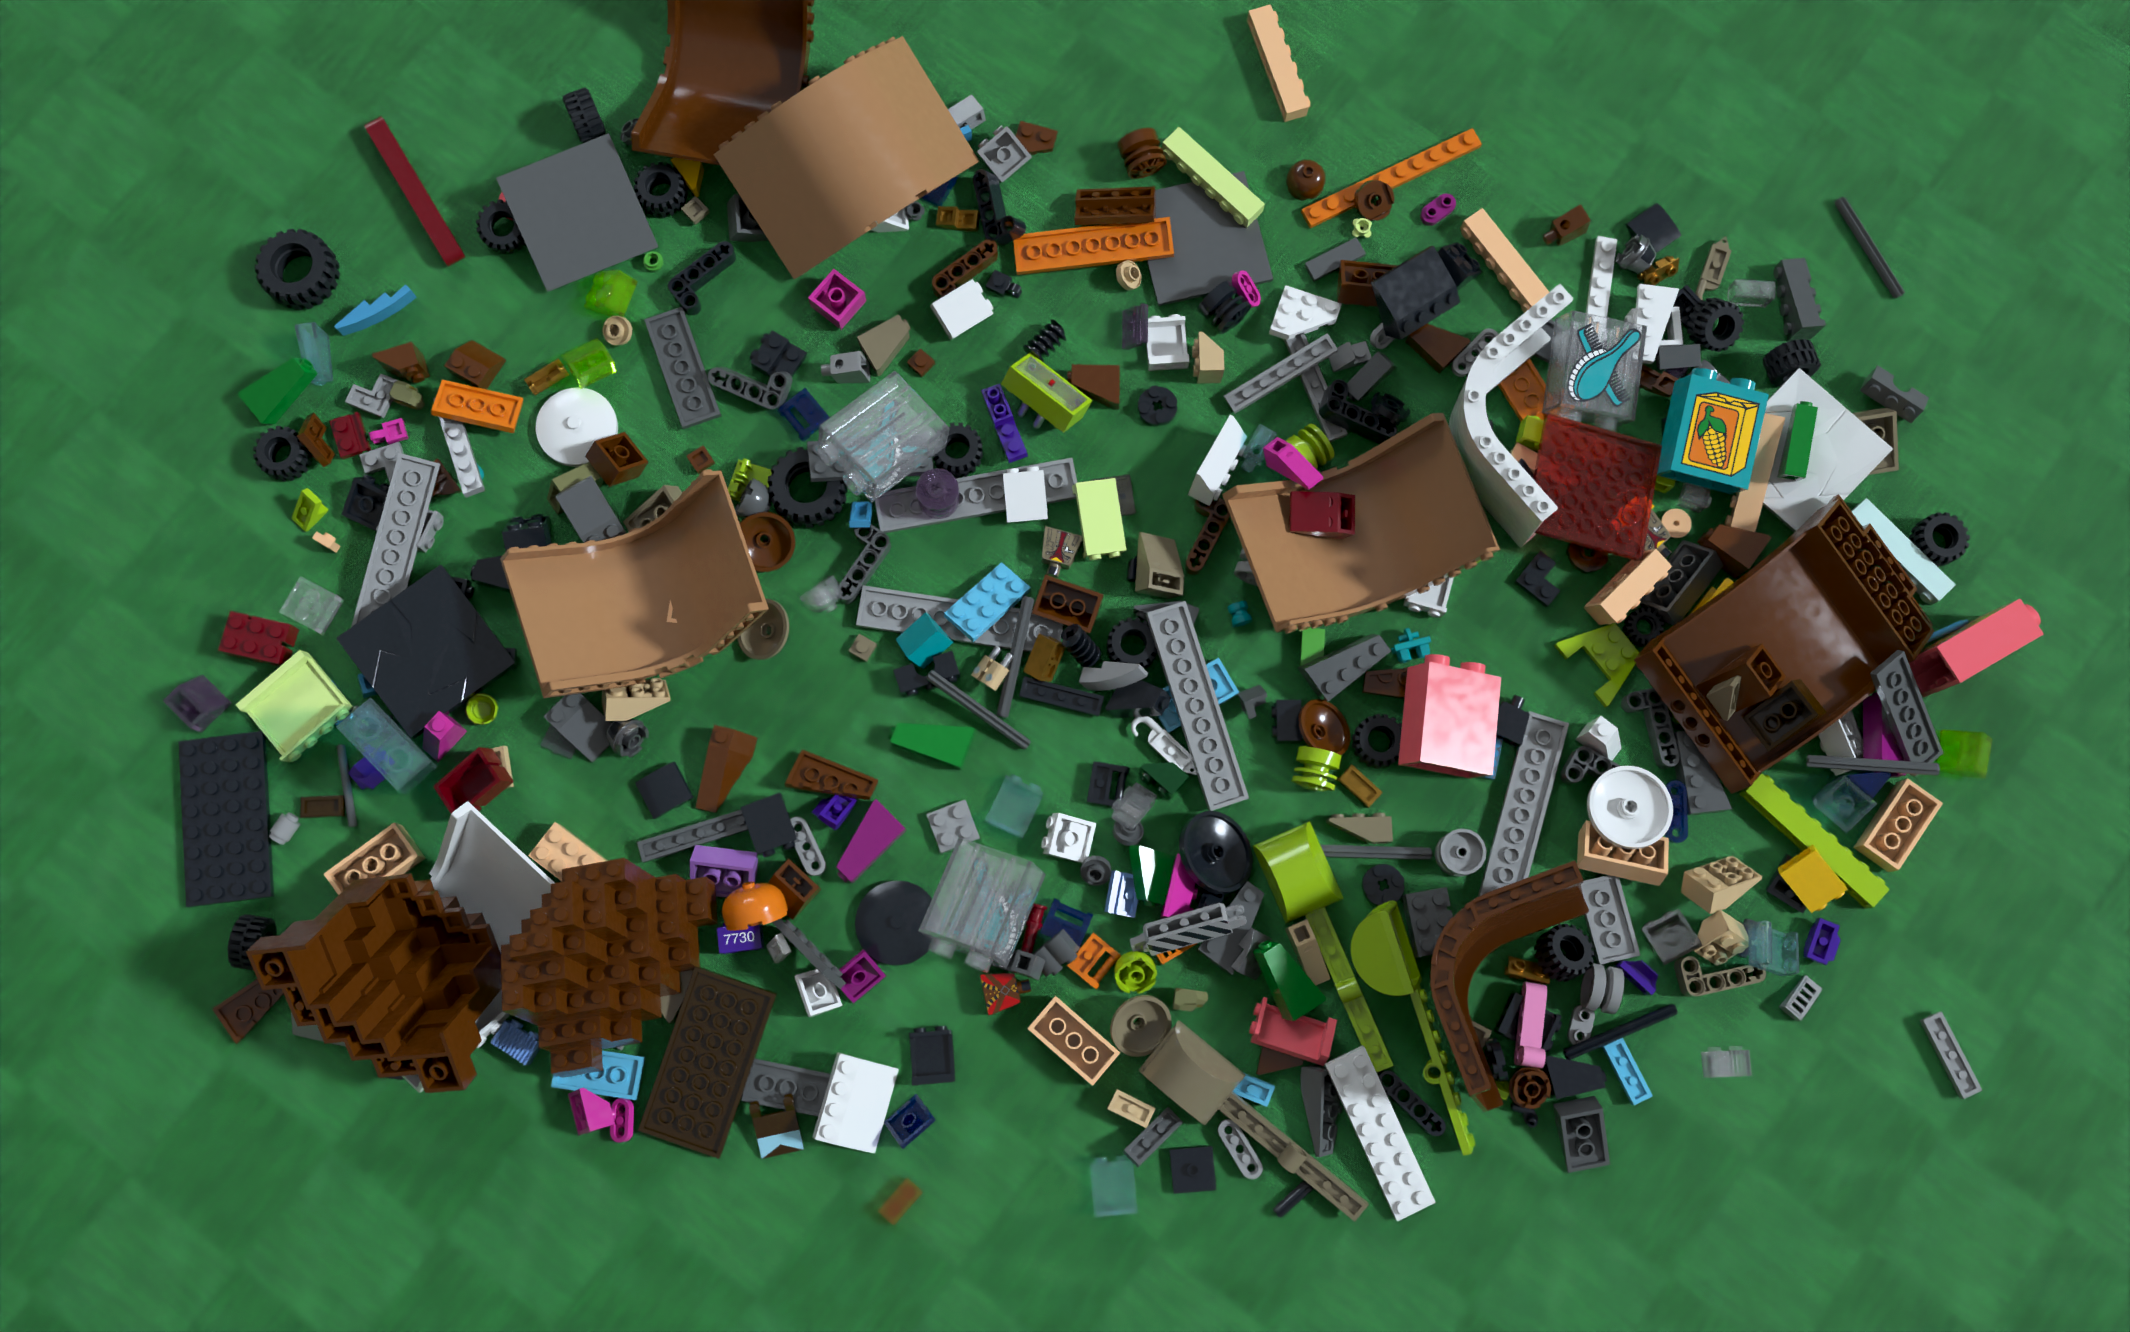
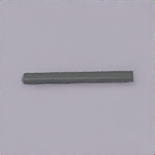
[336,745,357,827]

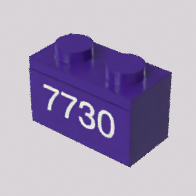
[717,923,764,954]

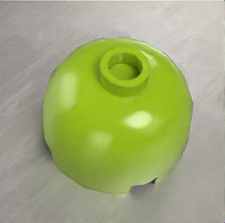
[1114,951,1157,994]

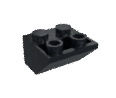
[1437,242,1483,291]
[502,514,551,551]

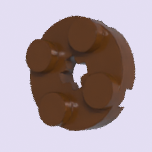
[1354,180,1395,221]

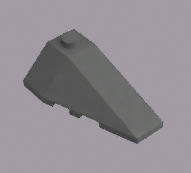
[1300,1064,1343,1158]

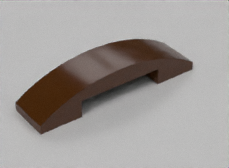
[1607,344,1678,397]

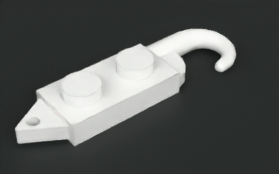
[1131,716,1197,775]

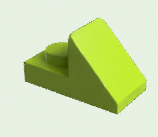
[291,488,328,532]

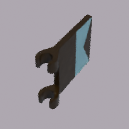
[749,1093,804,1159]

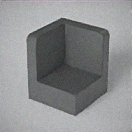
[1237,684,1267,719]

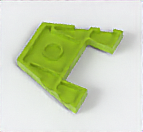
[1554,623,1640,707]

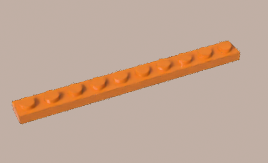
[1301,128,1482,228]

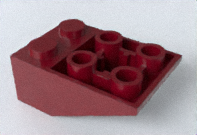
[1289,491,1355,539]

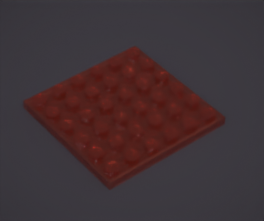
[1533,413,1662,561]

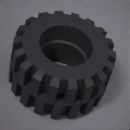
[563,87,606,143]
[634,162,687,218]
[476,199,526,254]
[1687,297,1744,352]
[1762,339,1821,387]
[931,422,983,478]
[253,426,313,482]
[1909,512,1970,567]
[1107,618,1157,668]
[1352,714,1402,769]
[227,914,277,970]
[1534,923,1594,982]

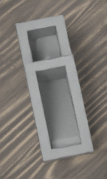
[1079,661,1148,691]

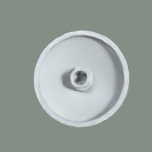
[536,387,618,467]
[1587,766,1673,849]

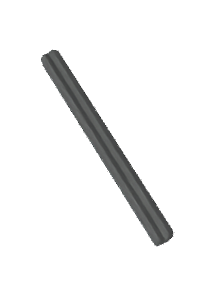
[1835,196,1905,299]
[997,596,1034,717]
[926,670,1031,750]
[1806,755,1940,776]
[1321,845,1432,860]

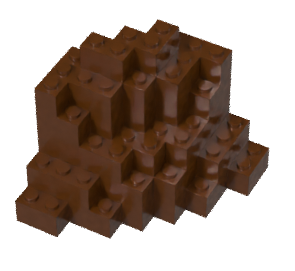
[501,858,718,1078]
[246,873,502,1093]

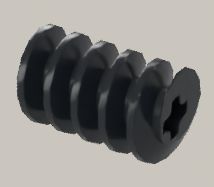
[1023,319,1067,362]
[1061,624,1101,668]

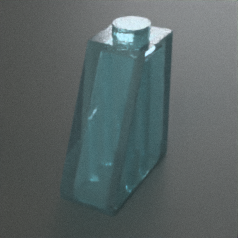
[295,322,333,385]

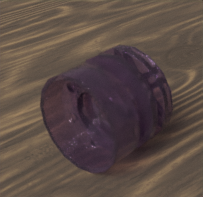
[916,468,960,519]

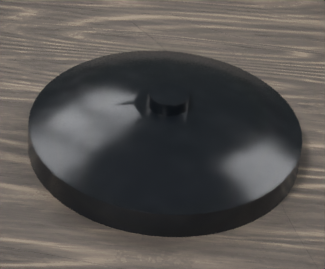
[1179,811,1253,894]
[855,881,940,966]

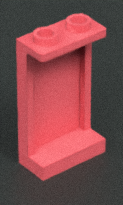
[1249,997,1337,1066]

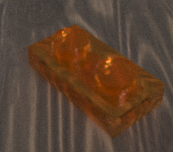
[878,1177,923,1226]

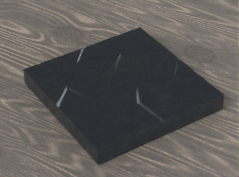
[336,564,518,739]

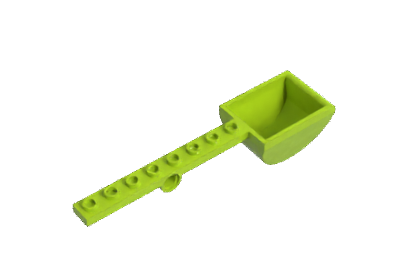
[1252,821,1394,1073]
[1351,900,1475,1156]

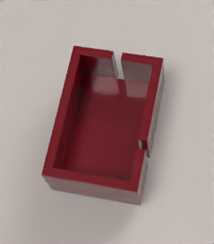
[218,611,299,667]
[433,747,514,813]

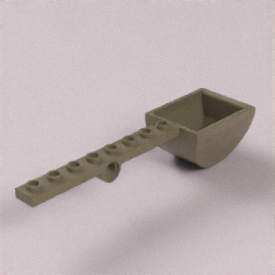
[1139,1020,1369,1222]

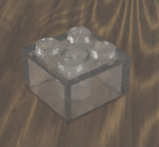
[279,576,344,635]

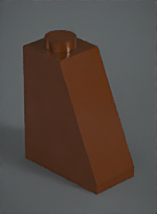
[1405,323,1471,374]
[1067,364,1120,410]

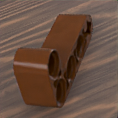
[932,240,998,299]
[1185,498,1230,575]

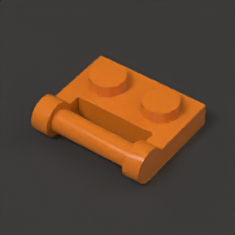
[1067,933,1122,990]

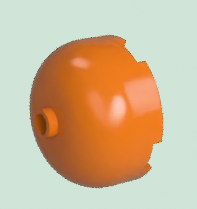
[722,881,788,931]

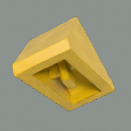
[671,158,704,197]

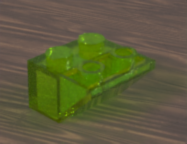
[584,270,638,317]
[561,338,616,389]
[1935,729,1993,779]

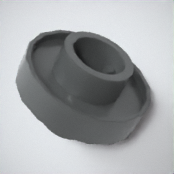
[620,118,639,146]
[1112,817,1144,846]
[1080,856,1111,885]

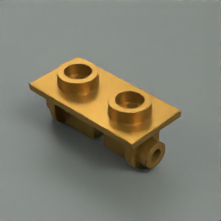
[1637,256,1679,286]
[524,358,569,395]
[1504,956,1550,985]

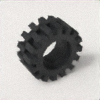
[1623,608,1665,647]

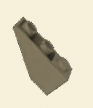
[1326,813,1393,844]

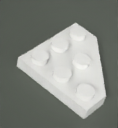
[1269,285,1342,340]

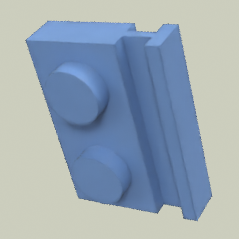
[1104,870,1138,918]

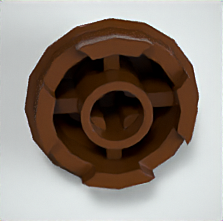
[1509,1067,1551,1109]

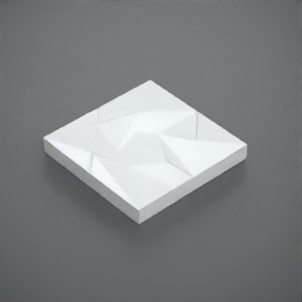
[1763,368,1893,533]

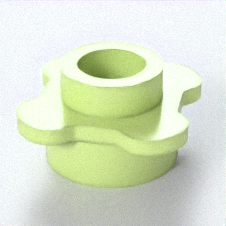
[1352,218,1372,238]

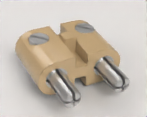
[971,646,1013,691]

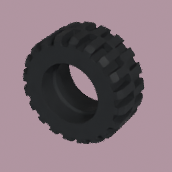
[254,229,340,310]
[768,446,848,528]

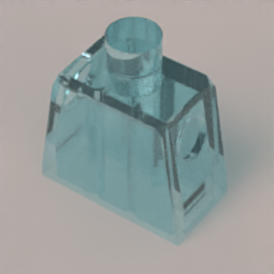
[1241,424,1277,473]

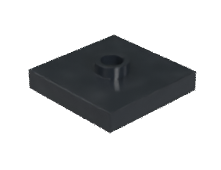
[1169,1146,1216,1194]

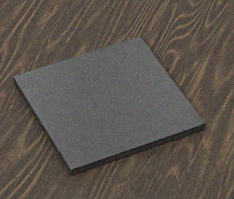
[496,133,658,292]
[1146,171,1273,306]

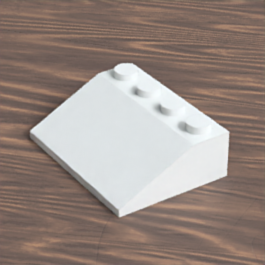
[813,1052,899,1154]

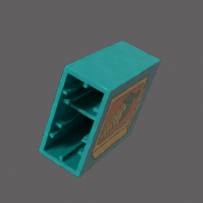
[1654,368,1769,494]

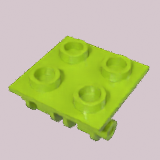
[728,458,772,501]

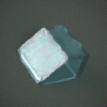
[1812,775,1877,833]

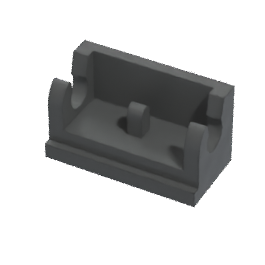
[1656,344,1701,370]

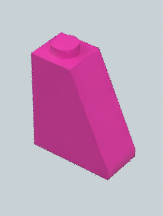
[422,711,467,762]

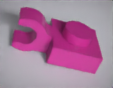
[369,418,409,444]

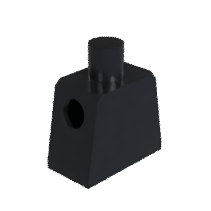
[1496,695,1530,748]

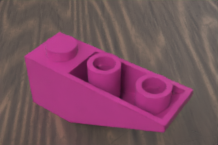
[1263,437,1324,489]

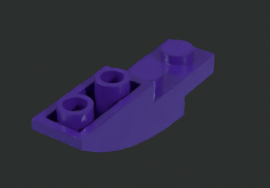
[981,384,1028,463]

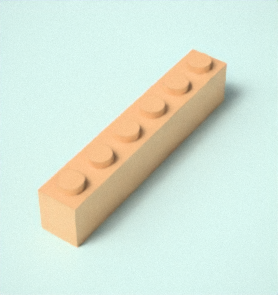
[1247,4,1310,122]
[1460,208,1549,313]
[1725,413,1785,532]

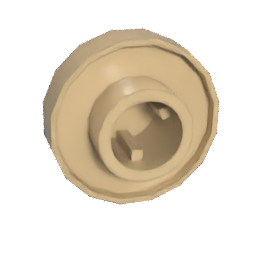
[1116,260,1141,290]
[603,316,632,346]

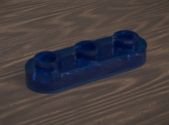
[1665,780,1688,844]

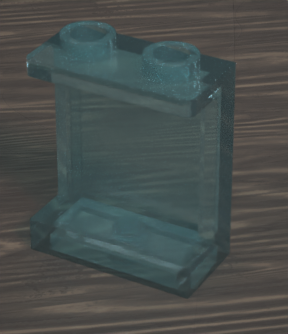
[985,774,1044,840]
[1748,920,1799,976]
[1090,1155,1138,1217]

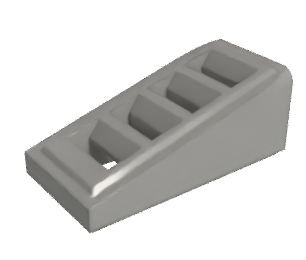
[1779,975,1822,1021]

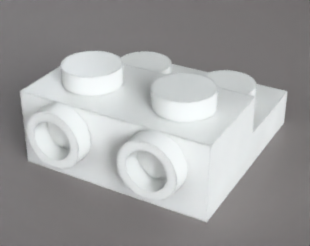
[1041,813,1096,863]

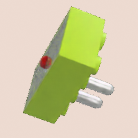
[1001,353,1093,433]

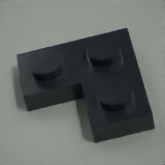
[1514,550,1560,607]

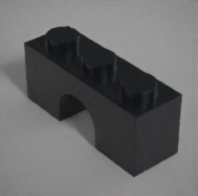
[893,651,960,698]

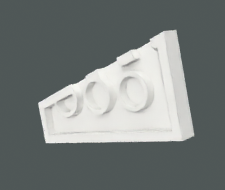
[1632,284,1679,364]

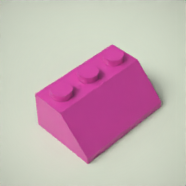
[1160,853,1198,919]

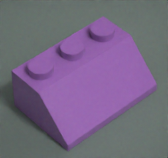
[690,845,758,898]

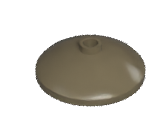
[738,599,789,660]
[1110,995,1172,1057]

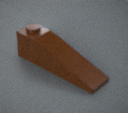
[695,725,758,813]

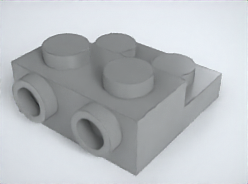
[977,125,1032,182]

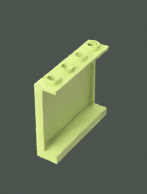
[236,650,353,762]

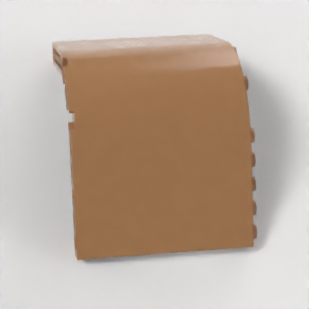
[713,36,979,280]
[1222,413,1500,634]
[500,469,769,698]

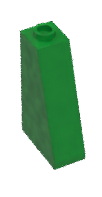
[237,358,318,424]
[1777,401,1818,481]
[888,723,975,770]
[1253,940,1326,1021]

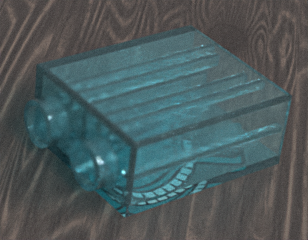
[336,697,438,795]

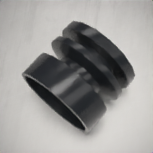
[1198,280,1251,334]

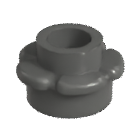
[905,201,925,221]

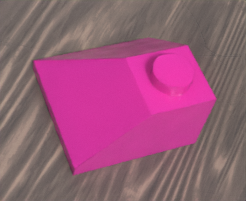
[568,1088,616,1136]

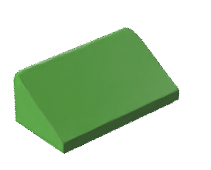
[1300,627,1325,666]

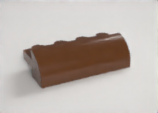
[1074,186,1156,226]

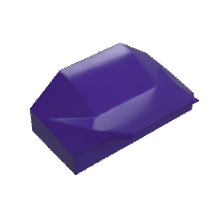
[348,746,396,789]
[811,795,857,830]
[1804,918,1841,965]
[1614,960,1658,996]

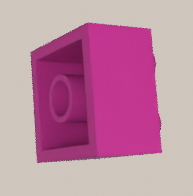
[808,269,866,330]

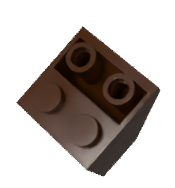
[768,859,822,920]

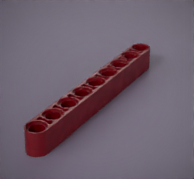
[364,116,466,267]

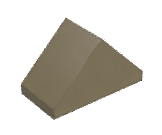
[1706,675,1742,721]

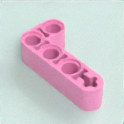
[1514,982,1547,1068]

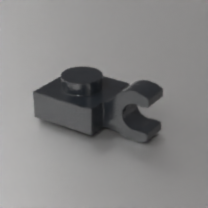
[986,270,1022,298]

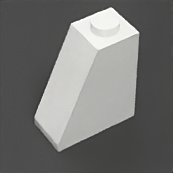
[1575,716,1621,760]

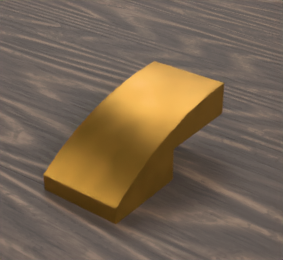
[936,206,980,232]

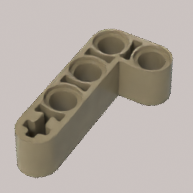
[1674,956,1766,997]

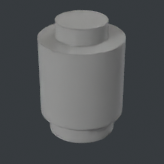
[269,812,300,845]

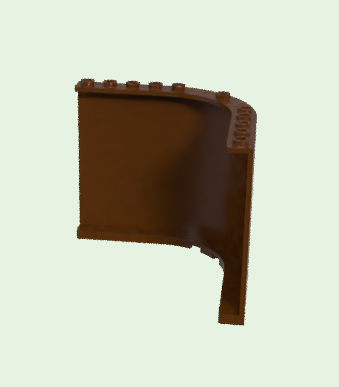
[631,0,814,165]
[1430,860,1589,1112]

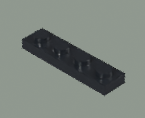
[1019,676,1104,717]

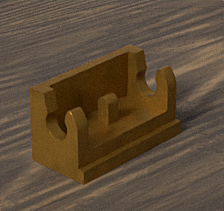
[1023,634,1065,682]

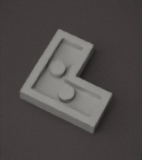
[345,373,397,419]
[360,442,404,483]

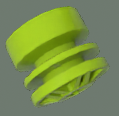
[1285,423,1335,470]
[1291,746,1342,792]

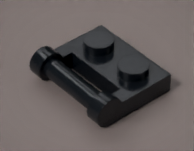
[1087,761,1130,809]

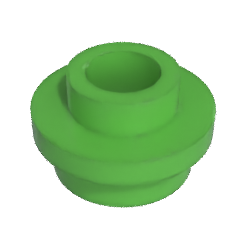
[643,251,663,271]

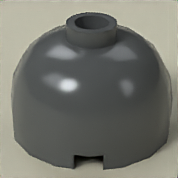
[735,478,772,518]

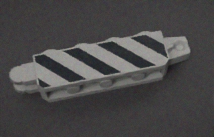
[1130,903,1247,956]

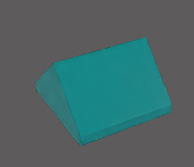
[896,612,954,669]

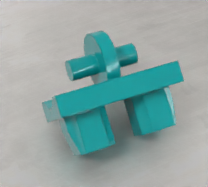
[1391,628,1431,664]

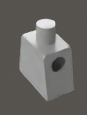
[821,351,870,384]

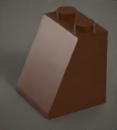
[1697,524,1772,578]

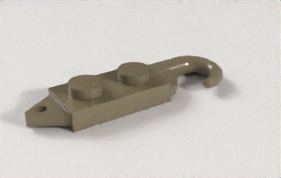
[1695,236,1732,300]

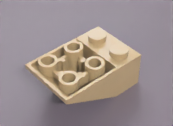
[602,678,671,721]
[1681,856,1762,914]

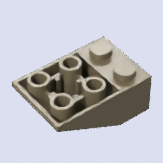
[1135,532,1184,599]

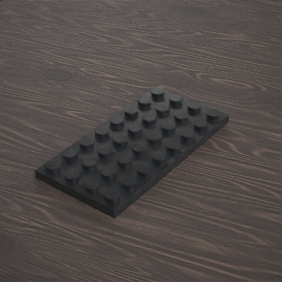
[178,731,274,908]

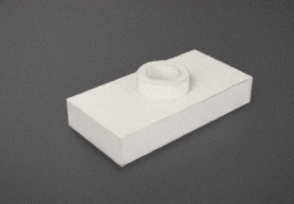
[766,933,791,964]

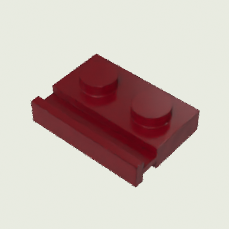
[329,412,371,460]

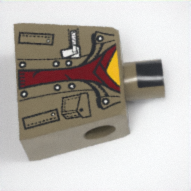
[1619,510,1672,558]
[1042,526,1083,578]

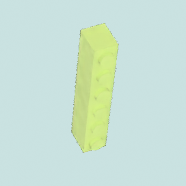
[1162,127,1265,228]

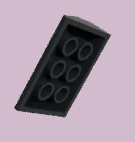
[1371,246,1460,340]

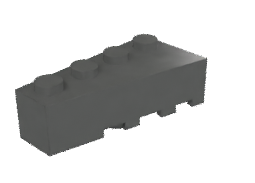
[1297,634,1391,701]

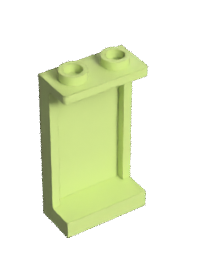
[1072,478,1126,561]

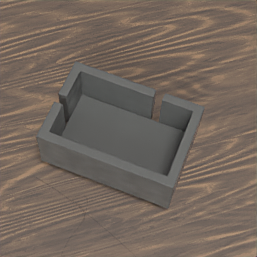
[1401,887,1453,958]

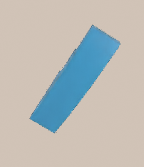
[334,285,417,336]

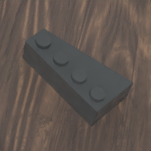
[1773,258,1826,341]
[1674,731,1732,817]
[1196,881,1265,975]

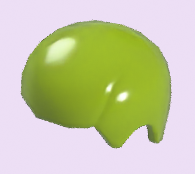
[466,693,499,725]

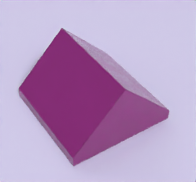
[839,949,886,1003]

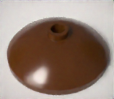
[739,512,795,572]
[1299,699,1350,755]

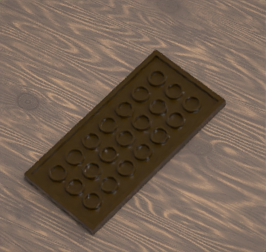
[638,967,777,1159]

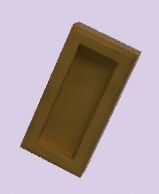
[1338,765,1383,808]

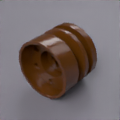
[1117,128,1167,179]

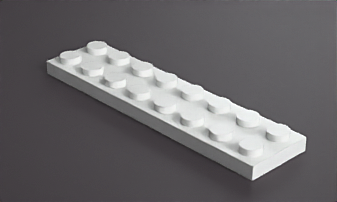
[1324,1045,1436,1221]

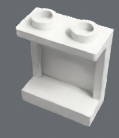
[930,279,993,340]
[1145,314,1189,371]
[1003,466,1048,523]
[1403,577,1454,618]

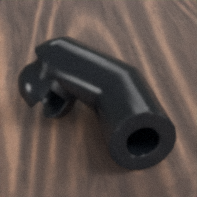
[1127,556,1137,582]
[1510,1101,1539,1128]

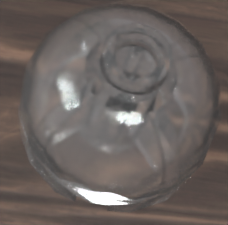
[799,575,841,613]

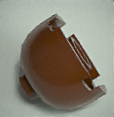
[1286,160,1326,200]

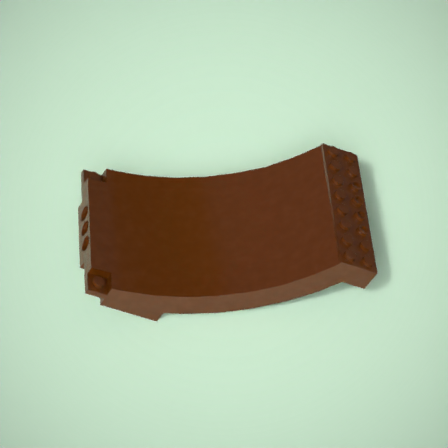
[1634,494,1934,794]

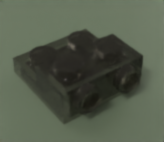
[1641,909,1702,965]

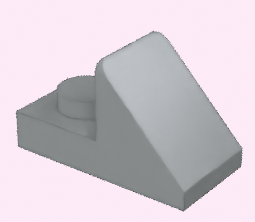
[1328,341,1372,373]

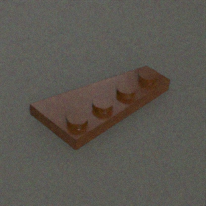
[1362,667,1408,699]
[785,749,878,800]
[212,979,284,1044]

